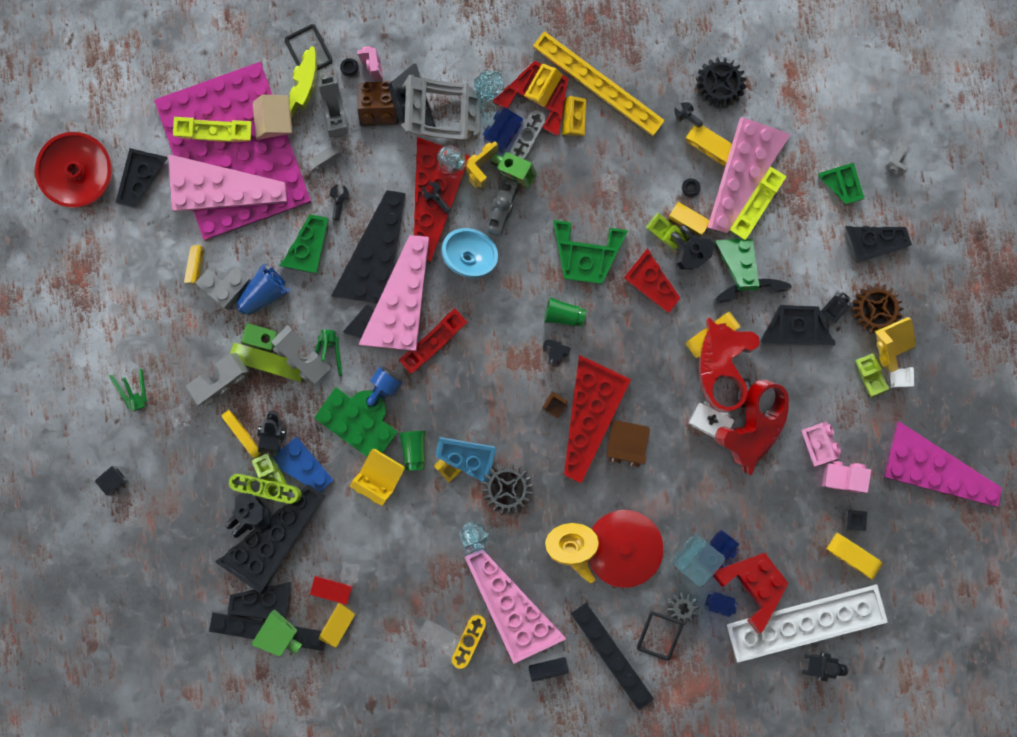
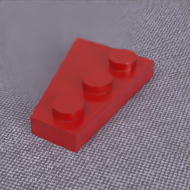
[623,248,680,313]

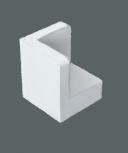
[889,367,914,389]

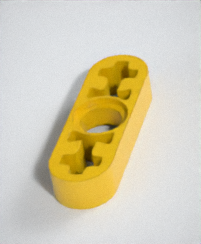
[221,410,263,459]
[452,615,486,669]

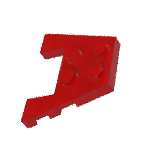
[492,61,568,137]
[711,553,789,634]

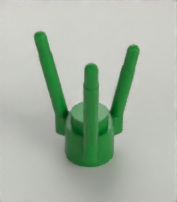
[314,329,342,376]
[109,368,148,412]

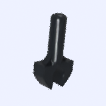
[674,102,703,128]
[422,182,451,214]
[329,184,350,221]

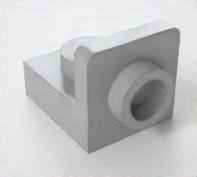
[886,142,908,175]

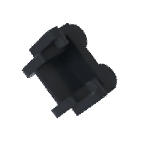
[542,339,571,367]

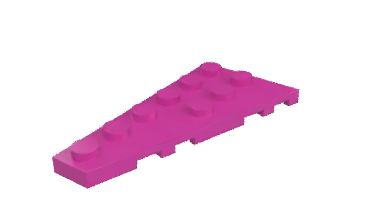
[884,421,1002,507]

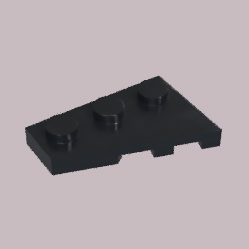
[227,582,292,619]

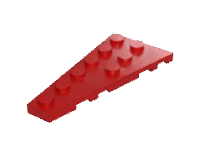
[413,137,470,262]
[564,355,631,483]

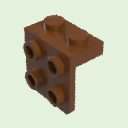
[357,81,397,125]
[605,420,650,468]

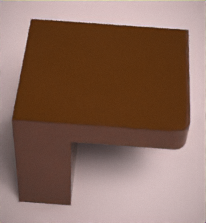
[542,391,569,419]

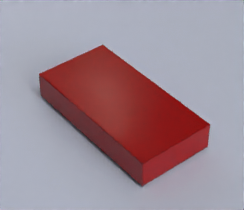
[310,576,353,605]

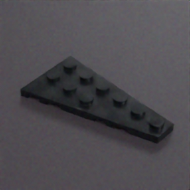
[215,485,326,594]

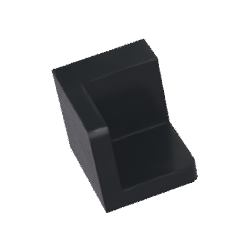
[95,466,128,496]
[843,510,867,531]

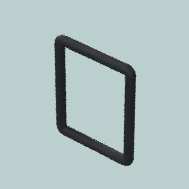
[284,24,333,70]
[637,611,684,660]

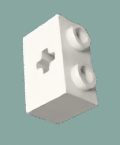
[688,402,734,438]

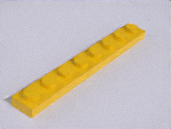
[533,31,665,137]

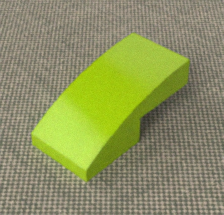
[646,213,686,252]
[855,354,889,398]
[252,453,287,495]

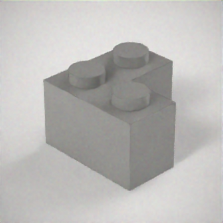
[195,267,251,310]

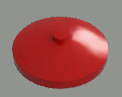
[35,132,113,208]
[588,510,664,588]

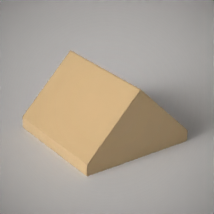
[253,95,293,140]

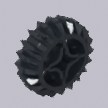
[695,57,747,108]

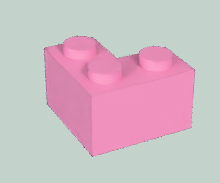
[822,461,871,493]

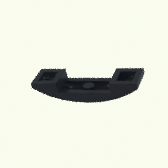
[713,278,792,304]

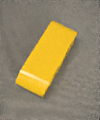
[685,125,732,167]
[685,311,741,359]
[826,533,884,580]

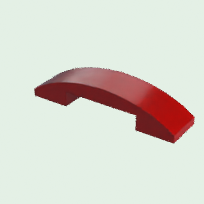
[399,308,468,374]

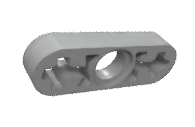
[510,111,545,160]

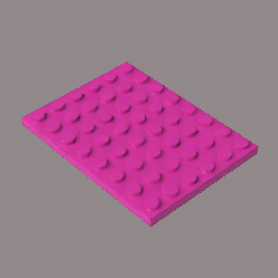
[154,62,311,241]

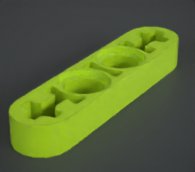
[229,474,301,504]

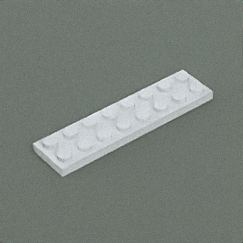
[726,584,888,663]

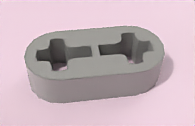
[306,145,341,173]

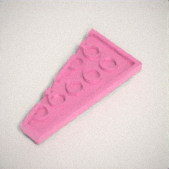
[707,117,791,233]
[168,154,287,212]
[358,235,429,351]
[465,549,566,664]

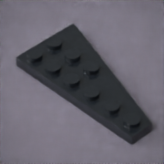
[331,190,406,304]

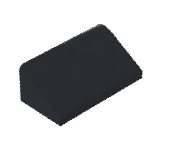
[528,657,569,682]

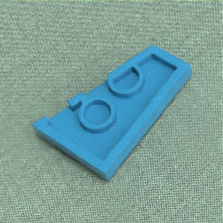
[435,437,496,483]

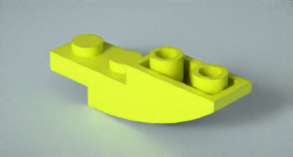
[289,46,318,118]

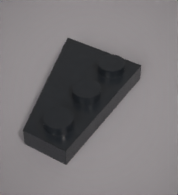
[115,148,168,208]
[844,226,912,263]

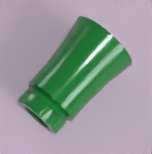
[544,297,586,327]
[399,430,426,471]

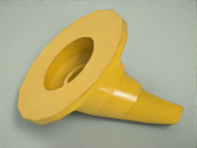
[545,523,599,584]

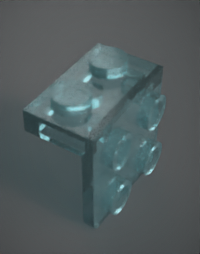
[672,534,725,587]

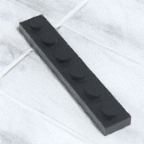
[571,602,654,710]
[209,612,326,651]

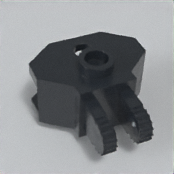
[671,225,715,270]
[257,410,286,455]
[225,493,271,538]
[802,652,849,682]

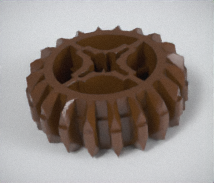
[851,283,904,334]

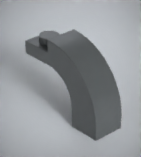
[318,75,349,138]

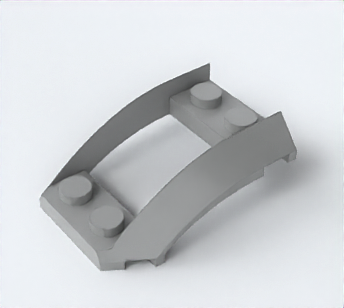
[400,75,481,140]

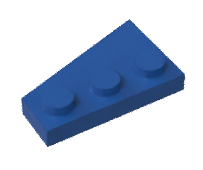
[273,436,334,492]

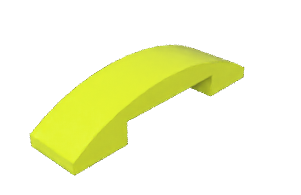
[173,117,252,142]
[730,166,787,240]

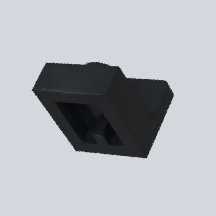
[821,291,852,323]

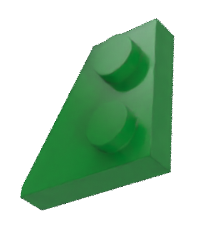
[818,162,865,205]

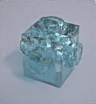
[473,71,505,100]

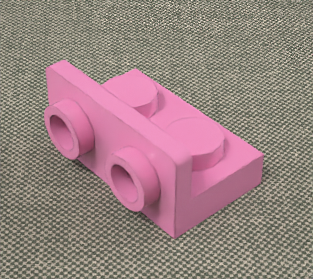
[357,46,383,81]
[801,421,841,467]

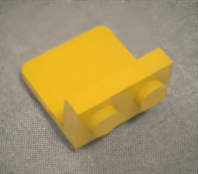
[466,141,498,190]
[875,317,916,373]
[349,449,405,506]

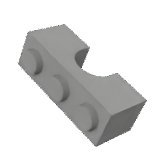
[271,325,331,384]
[185,353,249,406]

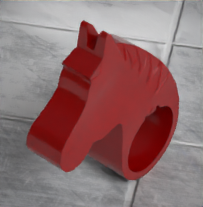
[699,318,760,413]
[715,380,789,476]

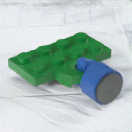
[314,366,403,457]

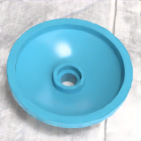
[441,228,498,278]

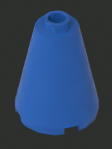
[237,263,290,315]

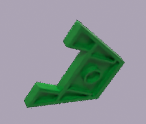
[553,220,628,285]

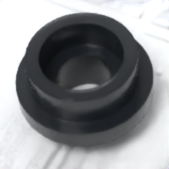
[681,178,701,198]

